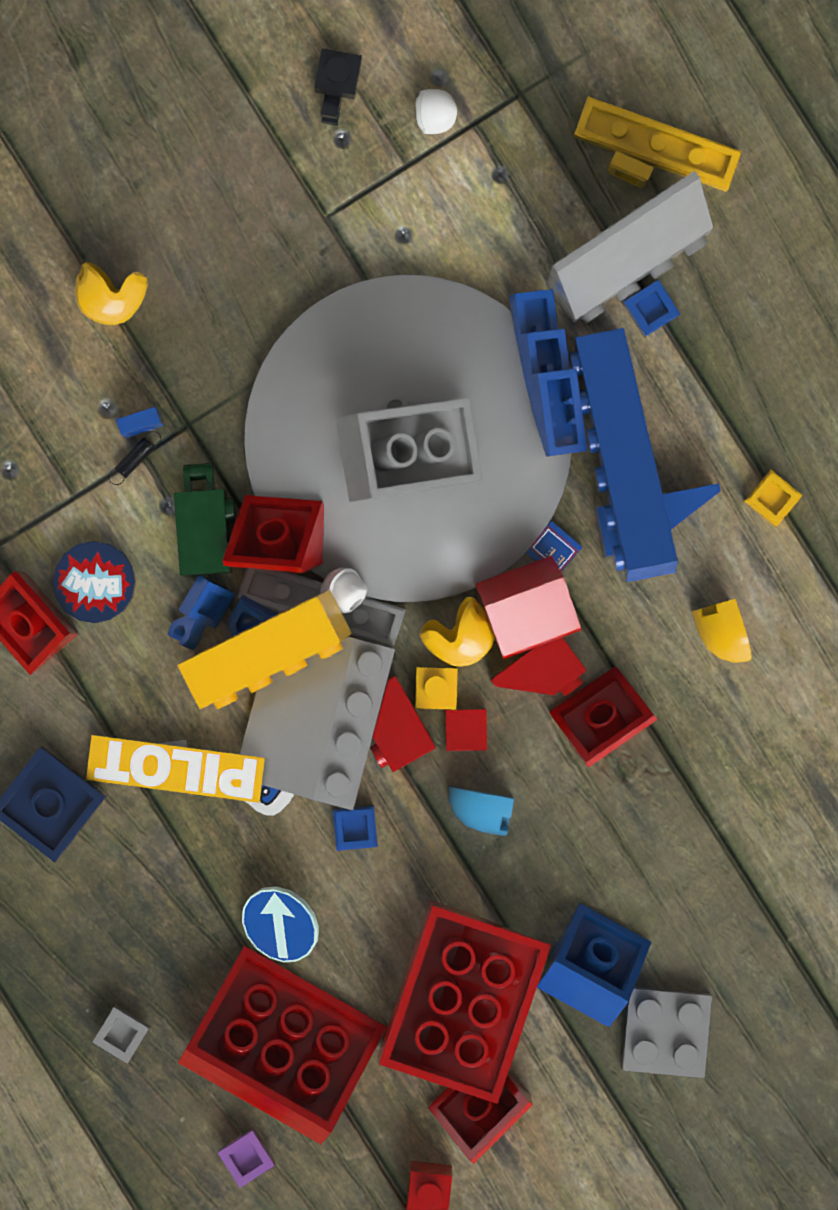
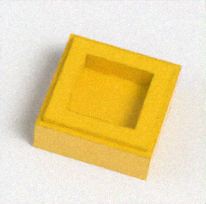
[607,150,654,189]
[743,469,803,528]

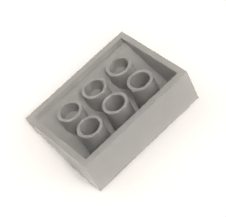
[546,171,713,325]
[240,637,395,810]

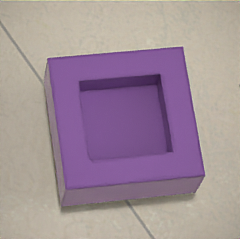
[218,1128,276,1188]

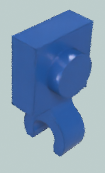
[167,575,235,650]

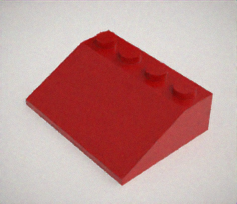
[378,900,551,1104]
[178,946,387,1144]

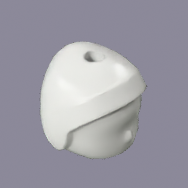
[415,89,457,134]
[320,567,368,613]

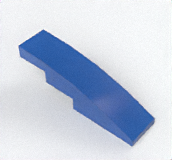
[509,289,587,457]

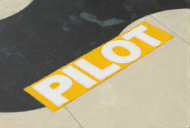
[86,735,265,803]

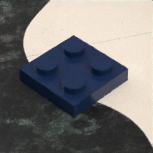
[0,746,107,863]

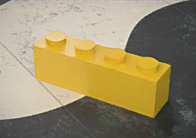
[177,589,352,710]

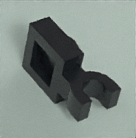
[314,48,362,126]

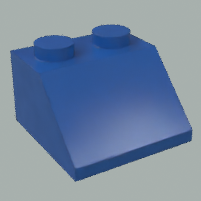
[537,903,652,1027]

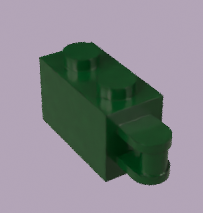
[174,462,236,577]

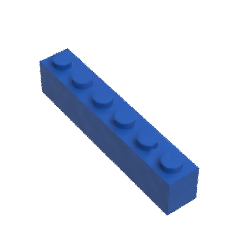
[569,328,678,582]

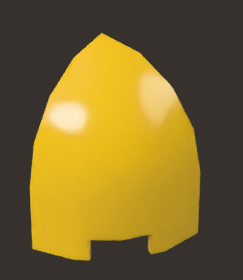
[691,598,751,663]

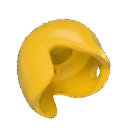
[75,262,148,325]
[419,597,495,667]

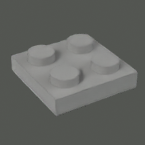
[621,987,712,1078]

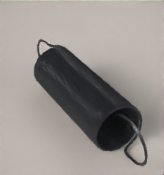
[108,431,161,485]

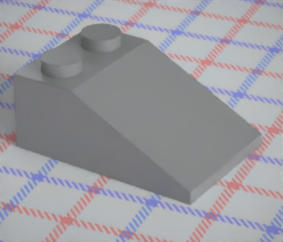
[336,398,482,502]

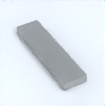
[237,568,406,648]

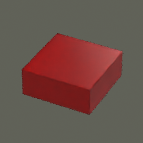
[445,709,487,751]

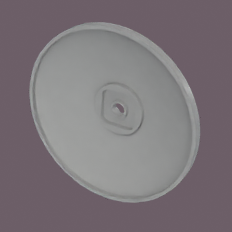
[244,275,572,602]

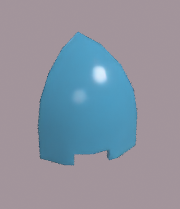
[448,785,514,836]

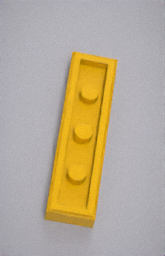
[573,96,742,192]

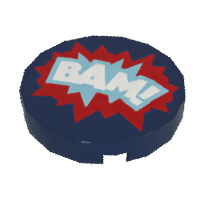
[53,541,136,623]

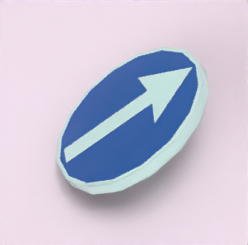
[242,886,319,962]

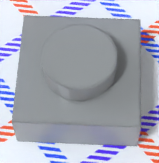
[93,1005,150,1064]

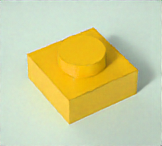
[415,667,458,710]

